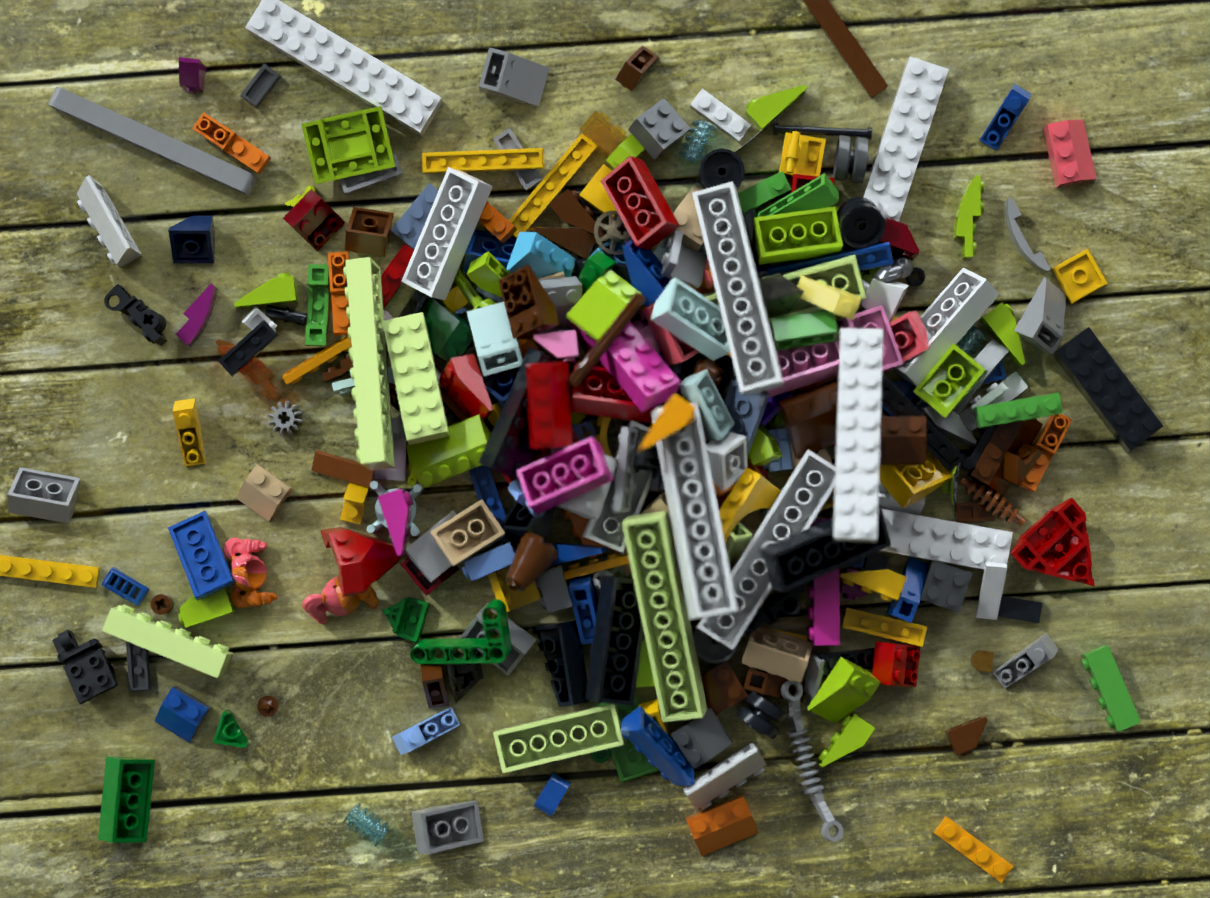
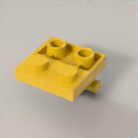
[779,131,826,177]

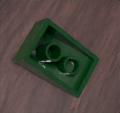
[419,297,474,362]

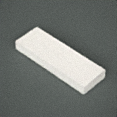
[976,562,1007,620]

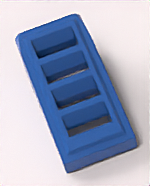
[101,567,150,606]

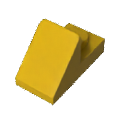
[340,482,370,524]

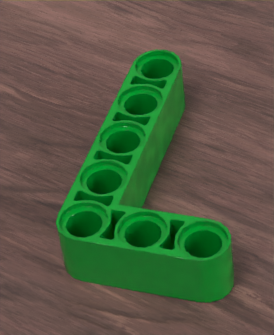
[410,599,512,664]

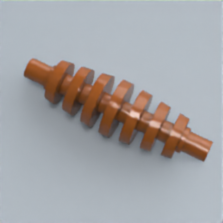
[958,477,1026,526]

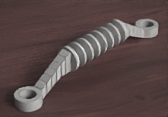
[781,681,843,842]

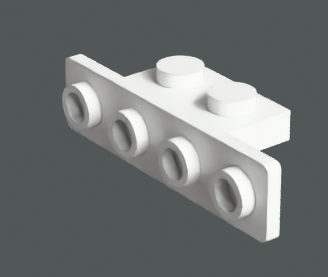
[959,372,1028,431]

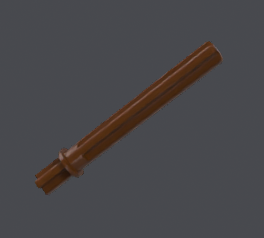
[567,292,646,388]

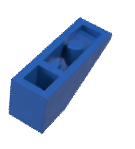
[568,575,598,645]

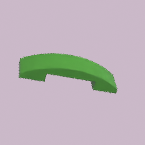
[305,264,330,346]

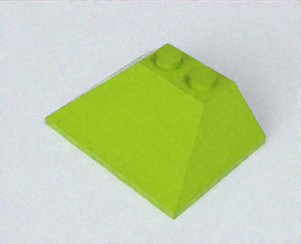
[301,106,396,184]

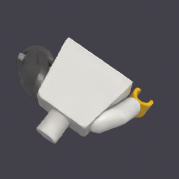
[861,257,913,323]

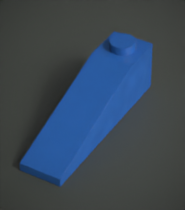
[544,541,609,565]

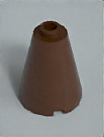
[506,533,558,592]

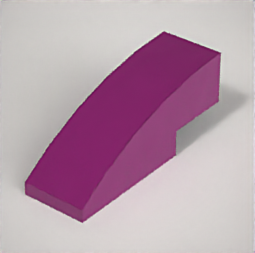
[175,284,217,347]

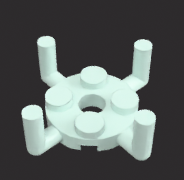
[367,481,423,536]

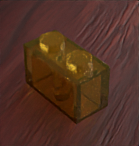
[580,111,627,157]

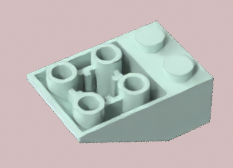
[467,302,524,376]

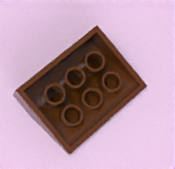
[777,377,839,459]

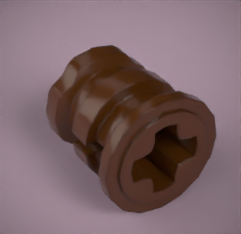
[151,594,174,615]

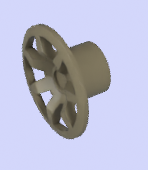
[594,211,632,255]

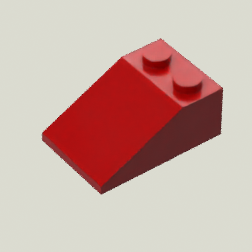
[440,354,493,423]

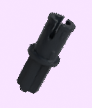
[265,305,307,326]

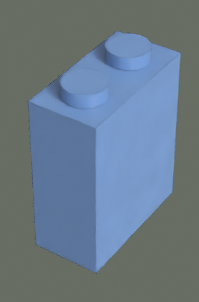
[462,542,516,581]

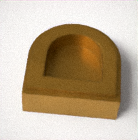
[971,650,994,673]

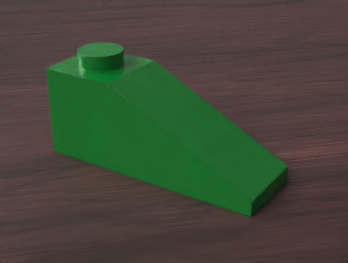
[579,251,616,297]

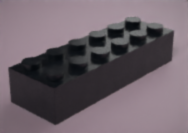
[1053,327,1163,452]
[479,348,573,481]
[761,506,891,593]
[585,575,644,706]

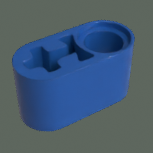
[533,772,571,817]

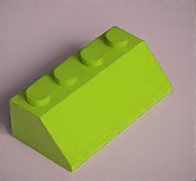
[754,207,843,265]
[406,414,491,488]

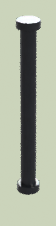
[773,123,872,140]

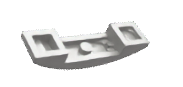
[1004,197,1050,274]
[954,339,1009,414]

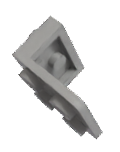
[661,230,706,288]

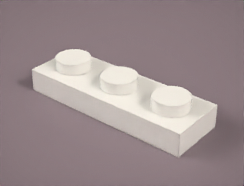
[690,88,751,142]

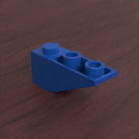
[980,84,1032,151]
[886,556,928,623]

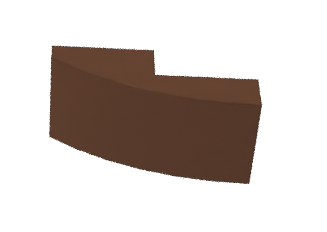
[322,354,353,383]

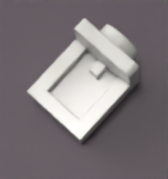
[242,306,277,332]

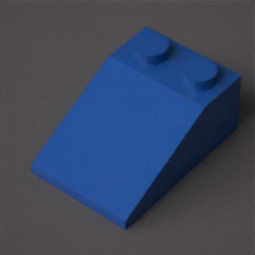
[622,239,672,307]

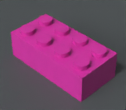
[517,437,613,514]
[807,569,840,645]

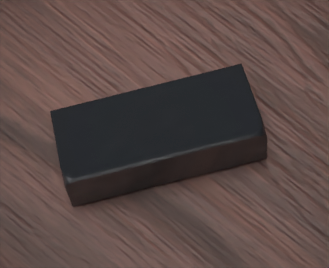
[399,289,430,317]

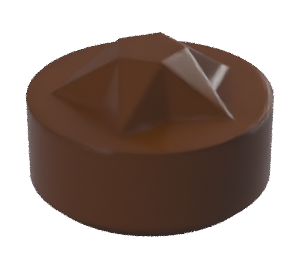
[257,695,279,716]

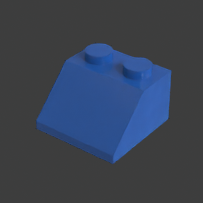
[155,686,212,743]

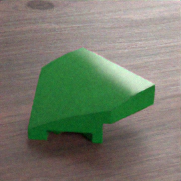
[382,597,431,642]

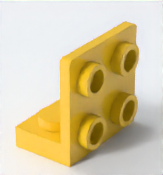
[488,567,541,612]

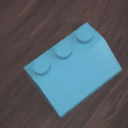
[506,232,577,278]

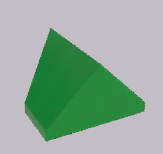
[212,709,250,748]

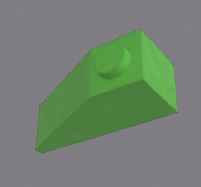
[738,171,792,214]

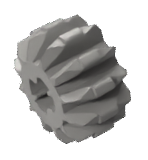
[268,401,303,436]

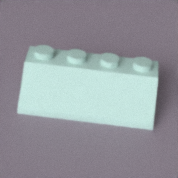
[651,277,730,361]

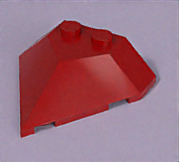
[1010,498,1095,587]
[321,527,407,597]

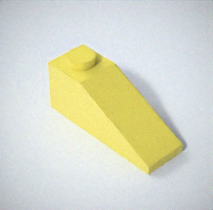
[794,275,861,320]

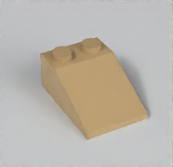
[668,184,704,252]
[430,499,505,567]

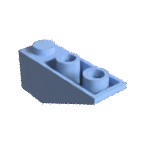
[392,707,460,755]

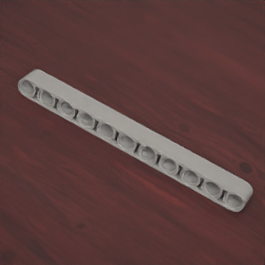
[48,86,258,196]

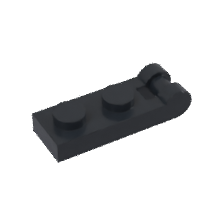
[961,425,997,470]

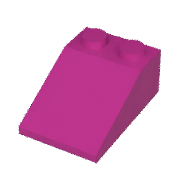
[377,488,414,557]

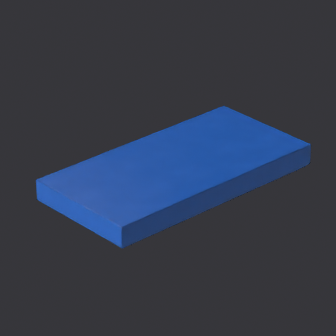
[168,511,235,601]

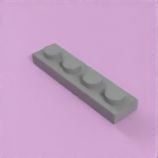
[612,427,638,512]

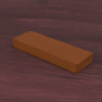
[311,450,375,488]

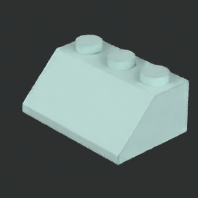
[679,369,735,441]

